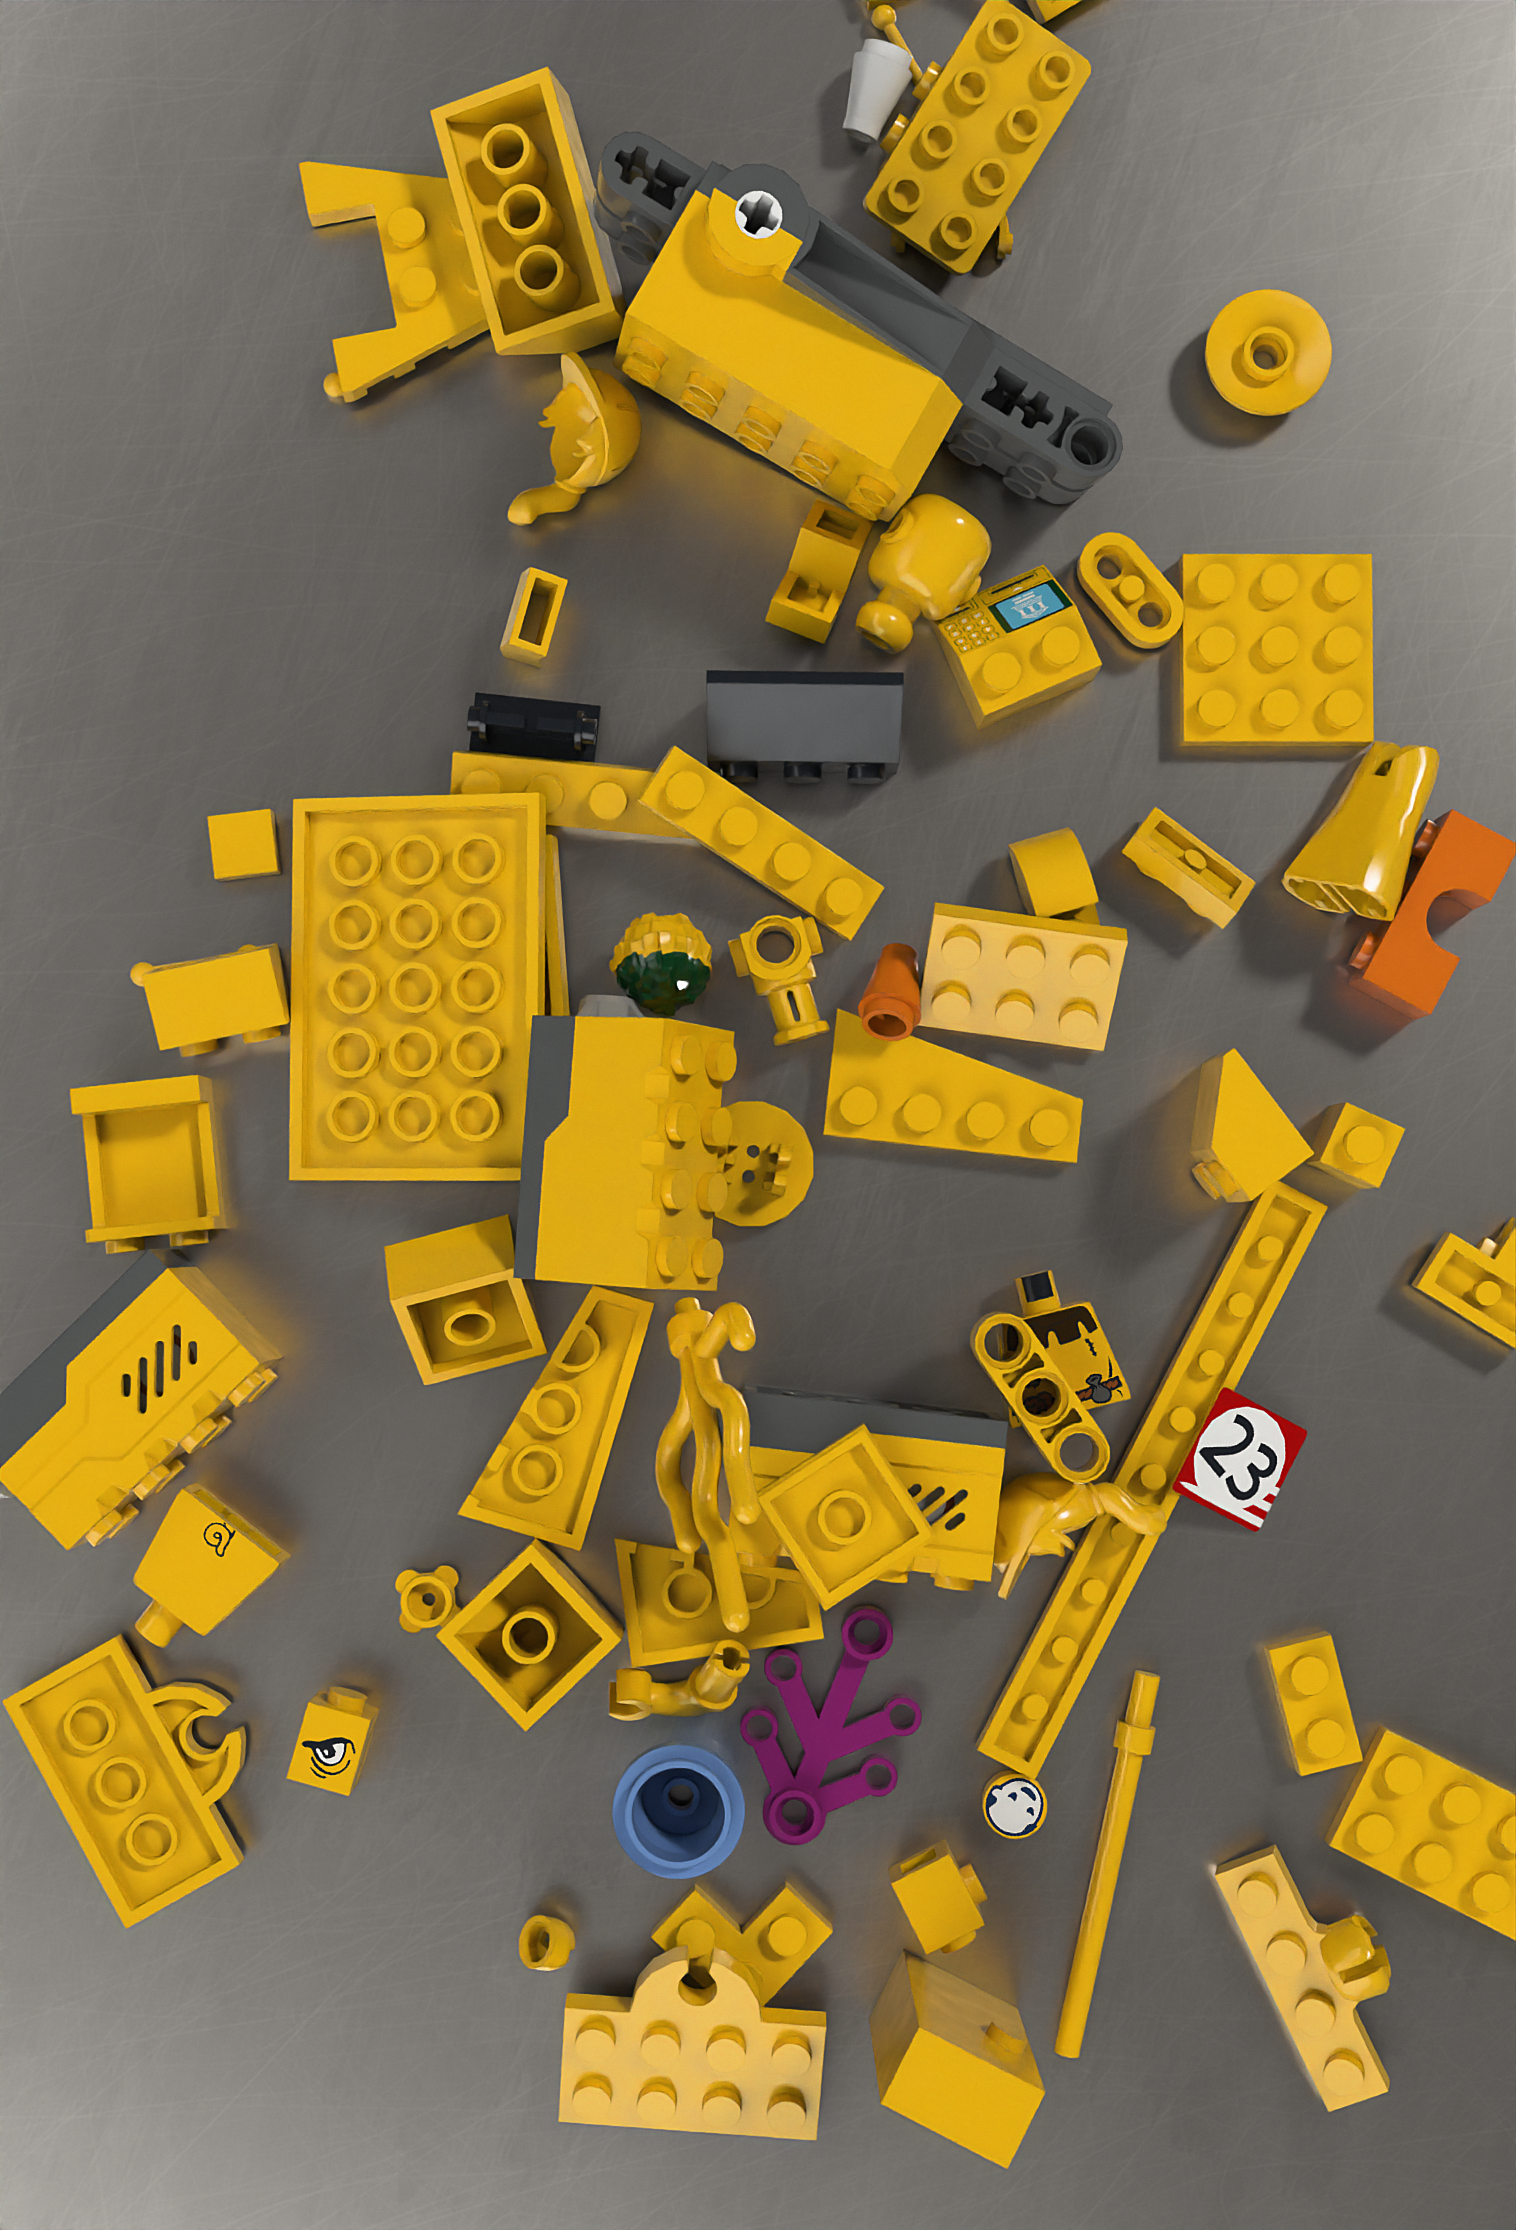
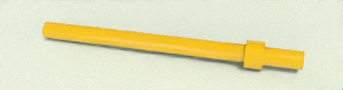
[1054,1670,1160,2058]

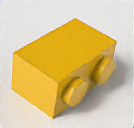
[141,942,291,1057]

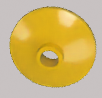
[1205,289,1332,416]

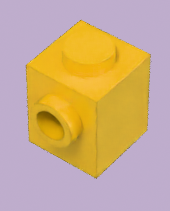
[888,1839,988,1955]

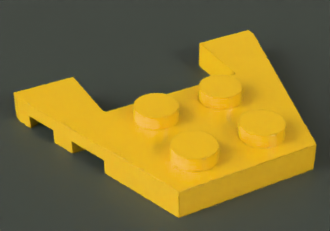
[299,161,489,403]

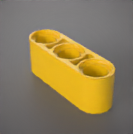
[970,1312,1110,1483]

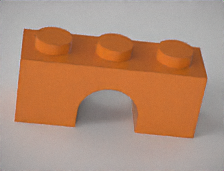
[1348,809,1516,1020]

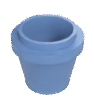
[612,1741,745,1879]

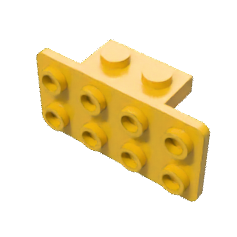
[863,0,1091,276]

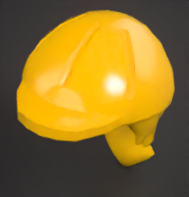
[508,351,642,526]
[993,1471,1167,1600]

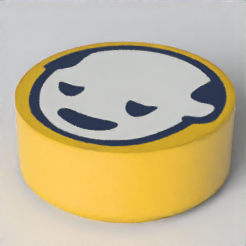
[981,1769,1047,1839]

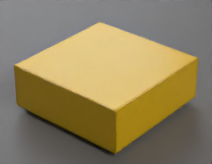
[207,809,281,882]

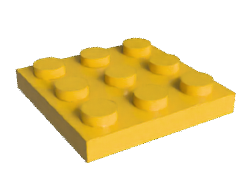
[1179,554,1374,746]

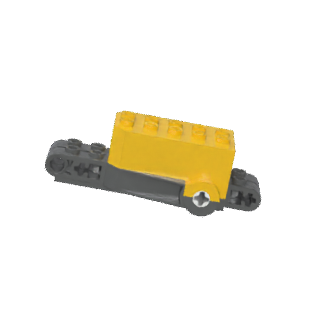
[593,132,1123,522]

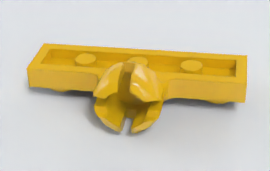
[1214,1844,1391,2112]

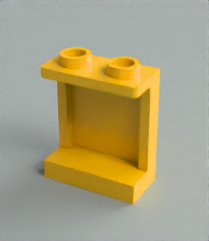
[70,1075,227,1254]

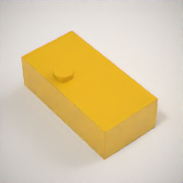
[869,1949,1046,2169]

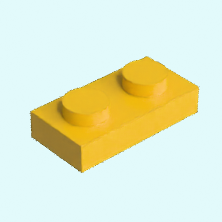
[1121,806,1256,929]
[1264,1631,1363,1776]

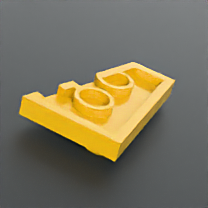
[614,1538,824,1668]

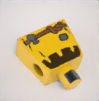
[997,1270,1131,1428]

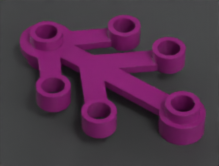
[740,1605,922,1845]

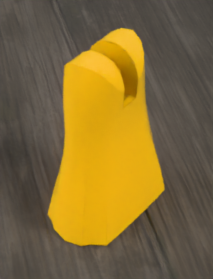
[1281,741,1440,921]

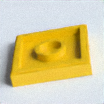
[757,1422,938,1611]

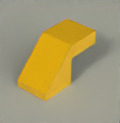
[765,499,875,644]

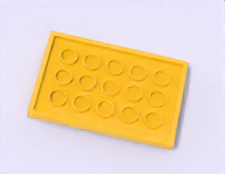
[289,792,546,1181]

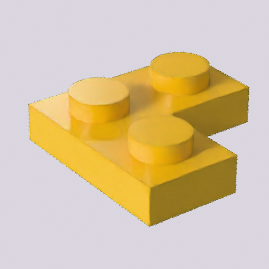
[651,1881,833,2007]

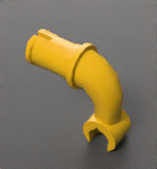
[609,1640,750,1721]

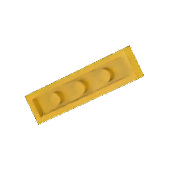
[636,746,885,941]
[450,749,693,839]

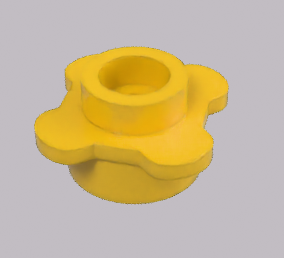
[395,1565,462,1633]

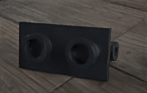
[467,692,601,763]

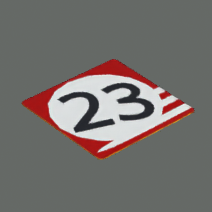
[1172,1387,1308,1532]

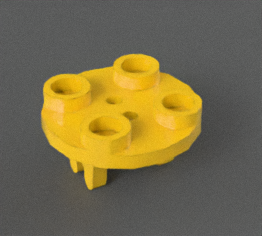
[713,1101,813,1226]

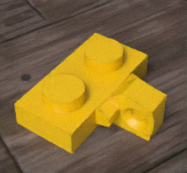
[1411,1217,1516,1350]

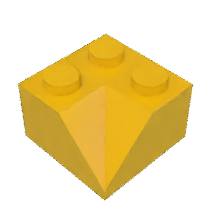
[435,1538,625,1732]

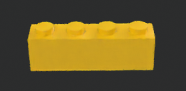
[430,66,628,356]

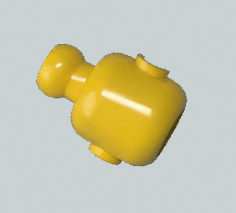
[855,493,992,654]

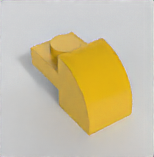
[1008,827,1100,925]

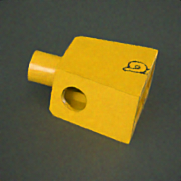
[133,1482,291,1648]

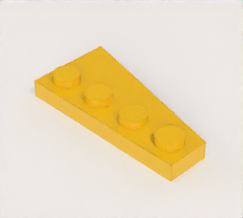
[823,1008,1083,1164]

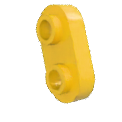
[1077,532,1184,649]

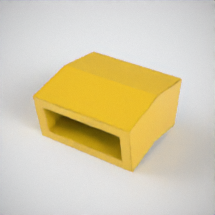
[500,567,568,667]

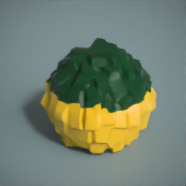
[609,912,712,1016]

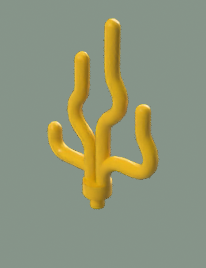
[655,1297,761,1632]

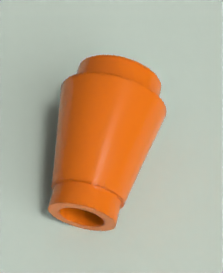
[858,943,921,1041]

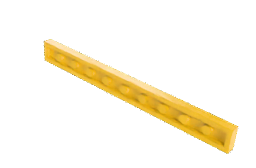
[975,1181,1328,1780]

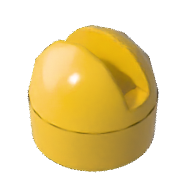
[519,1915,576,1971]

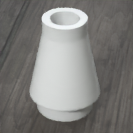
[842,39,913,144]

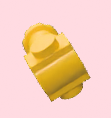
[727,915,830,1047]

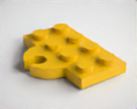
[2,1633,247,1929]
[558,1945,826,2141]

